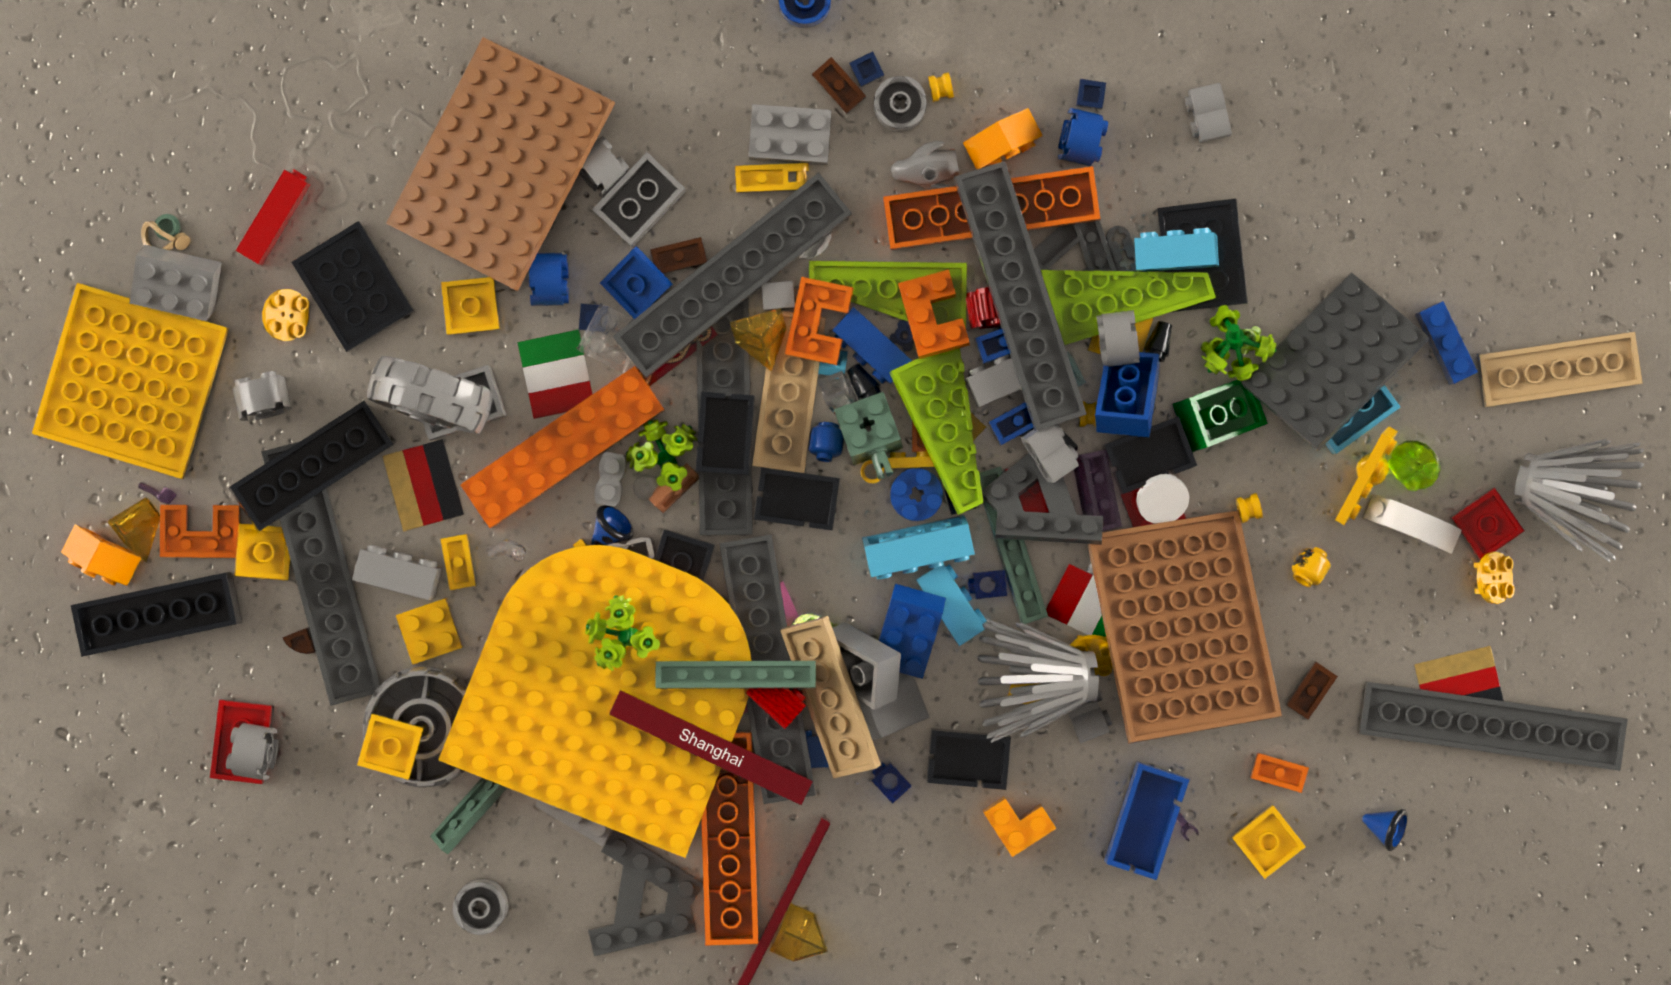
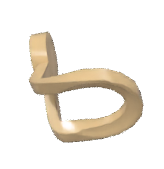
[141,221,190,250]

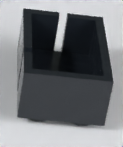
[696,392,755,475]
[1102,416,1197,494]
[754,467,840,531]
[926,728,1011,790]

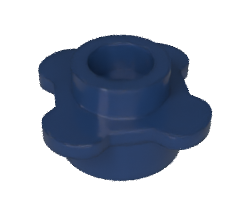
[890,320,914,351]

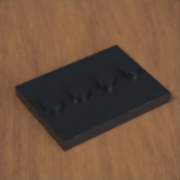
[1157,198,1248,313]
[291,221,414,352]

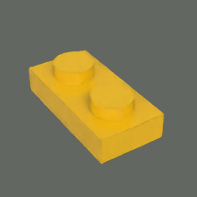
[440,534,477,590]

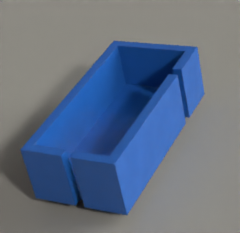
[1104,761,1189,880]

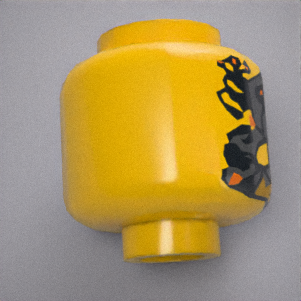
[1291,547,1331,587]

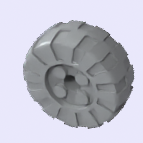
[367,356,493,434]
[363,667,468,788]

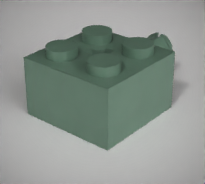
[834,392,903,479]

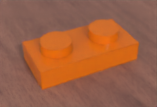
[1250,752,1309,793]

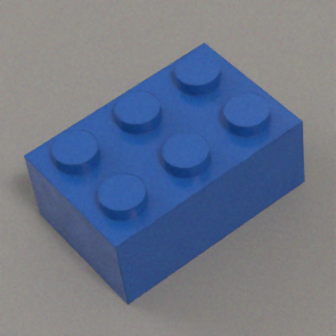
[1095,352,1160,437]
[878,584,946,679]

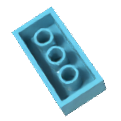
[862,515,975,579]

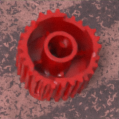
[966,287,1001,329]

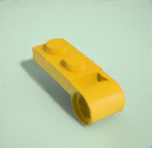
[860,451,935,483]

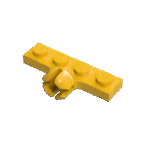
[1335,426,1398,525]

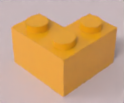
[963,108,1043,169]
[61,524,141,586]
[982,796,1056,857]

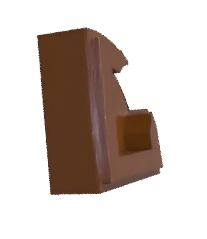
[283,627,315,654]

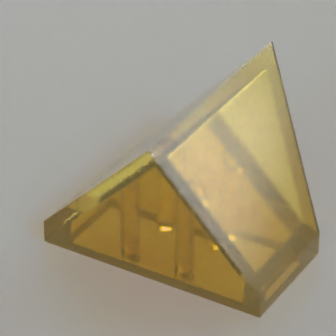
[730,308,787,372]
[108,497,160,563]
[770,903,828,962]

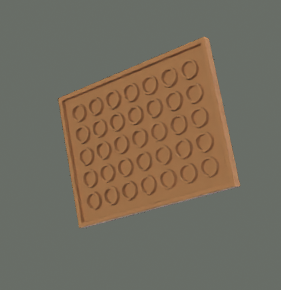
[386,37,615,291]
[1087,510,1282,744]

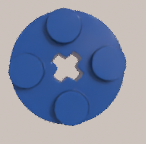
[778,0,831,28]
[1058,108,1108,166]
[529,253,569,306]
[890,468,943,521]

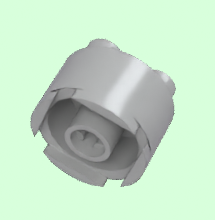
[874,76,927,132]
[579,136,629,198]
[1096,310,1140,367]
[233,371,292,421]
[226,723,278,780]
[453,879,508,935]

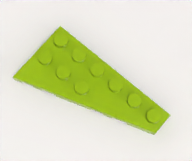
[809,261,967,328]
[1040,270,1216,345]
[889,348,984,515]

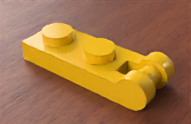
[735,163,809,193]

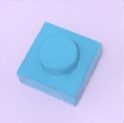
[818,351,848,377]

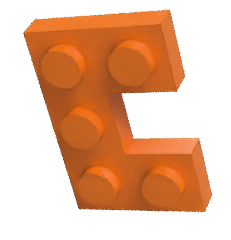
[898,269,970,359]
[785,277,854,365]
[160,505,241,558]

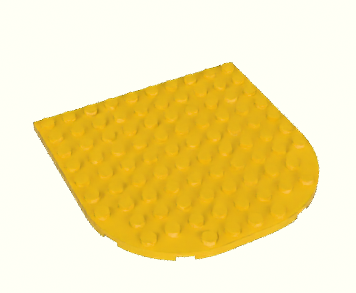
[438,545,751,858]

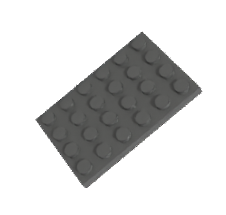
[1241,272,1429,451]

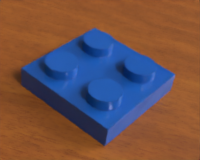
[600,246,673,319]

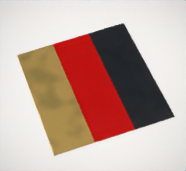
[382,439,464,532]
[1414,646,1504,701]

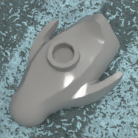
[891,141,959,190]

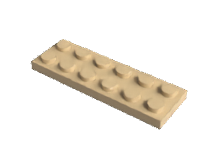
[752,310,826,473]
[1477,332,1643,407]
[780,616,881,779]

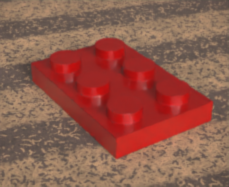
[210,699,273,784]

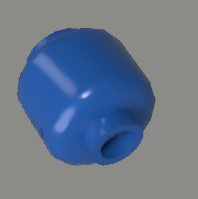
[808,422,844,462]

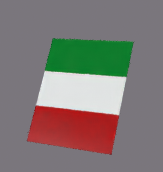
[517,330,593,419]
[1046,564,1106,637]

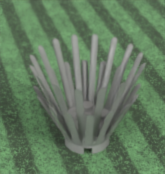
[1514,439,1644,562]
[978,619,1099,743]

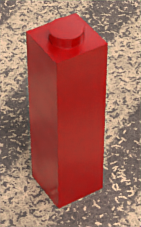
[235,169,311,266]

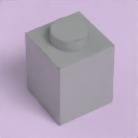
[762,281,799,311]

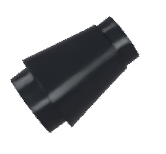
[1144,321,1173,362]
[847,363,881,400]

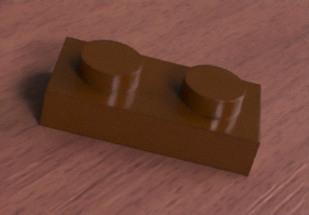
[812,57,866,114]
[650,237,707,274]
[1285,661,1338,720]

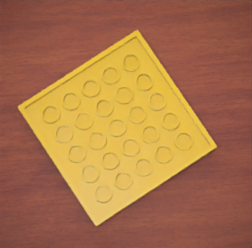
[32,283,229,479]

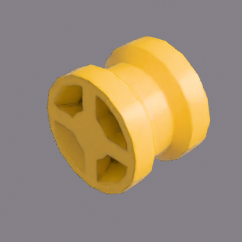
[928,72,954,102]
[1078,401,1097,427]
[1235,493,1263,523]

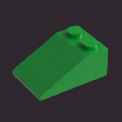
[1172,380,1268,452]

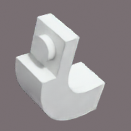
[1363,494,1462,554]

